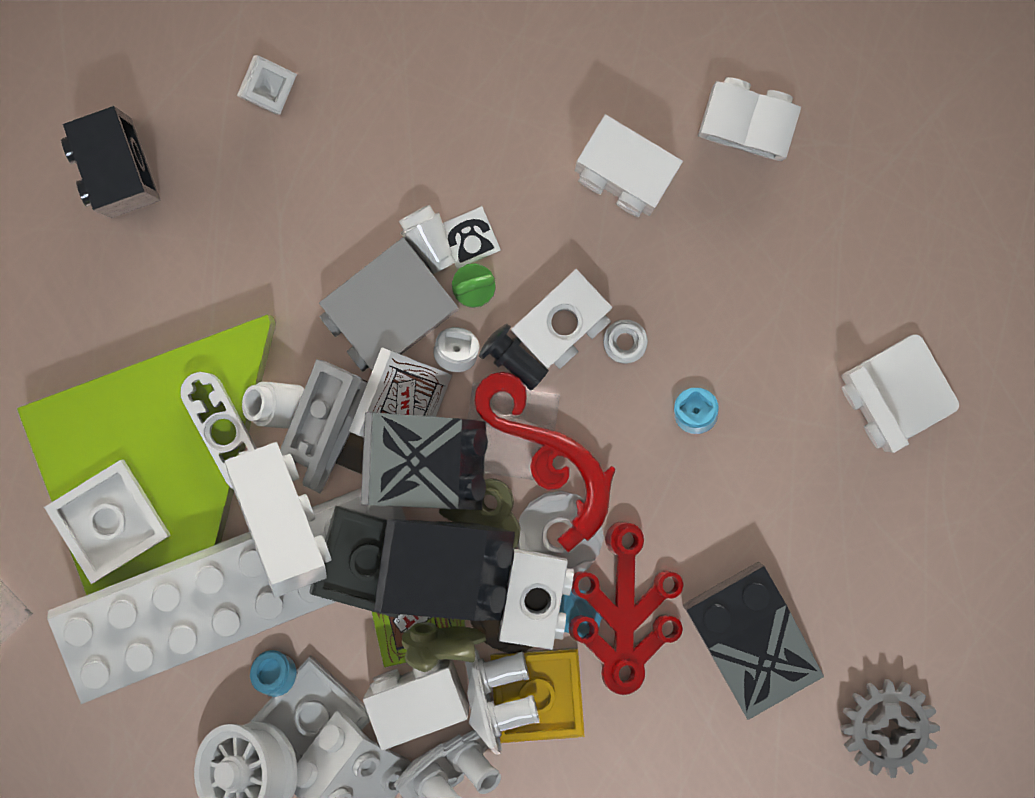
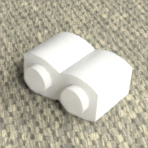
[698,77,801,161]

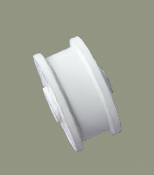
[194,722,298,798]

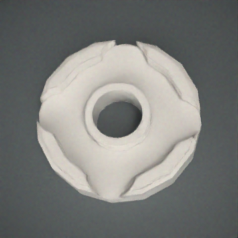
[518,491,604,574]

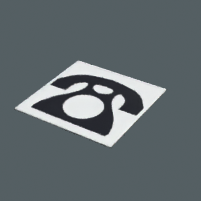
[443,206,501,269]

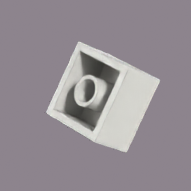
[575,114,683,217]
[363,659,469,751]

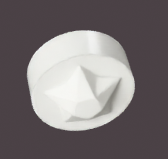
[433,327,479,372]

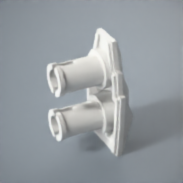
[465,648,540,755]
[394,730,501,798]

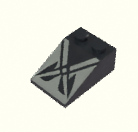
[361,412,488,510]
[682,562,824,720]

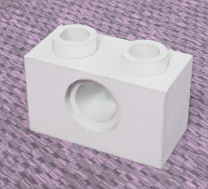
[511,269,612,369]
[498,549,574,650]

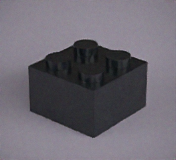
[61,106,161,218]

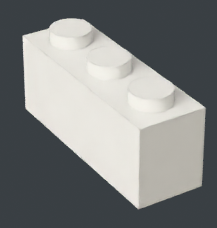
[225,442,331,598]

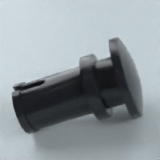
[479,324,549,391]

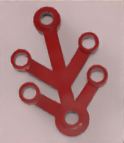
[569,522,684,695]

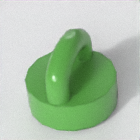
[452,263,496,308]

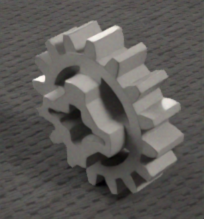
[840,679,940,778]

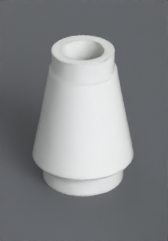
[399,205,455,274]

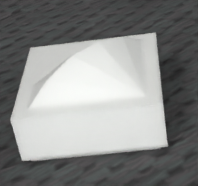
[237,55,297,115]

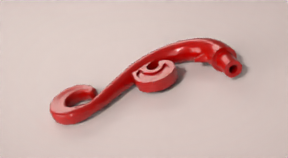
[474,372,615,553]

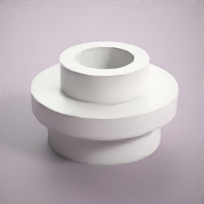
[603,320,648,364]

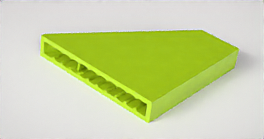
[17,314,276,595]

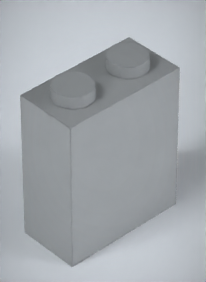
[319,237,459,372]

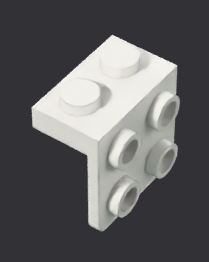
[841,335,959,453]
[294,711,412,798]

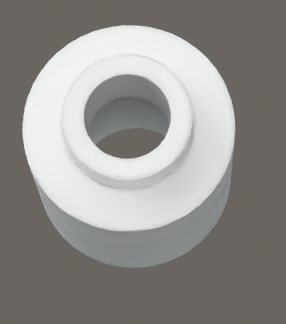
[242,382,304,429]

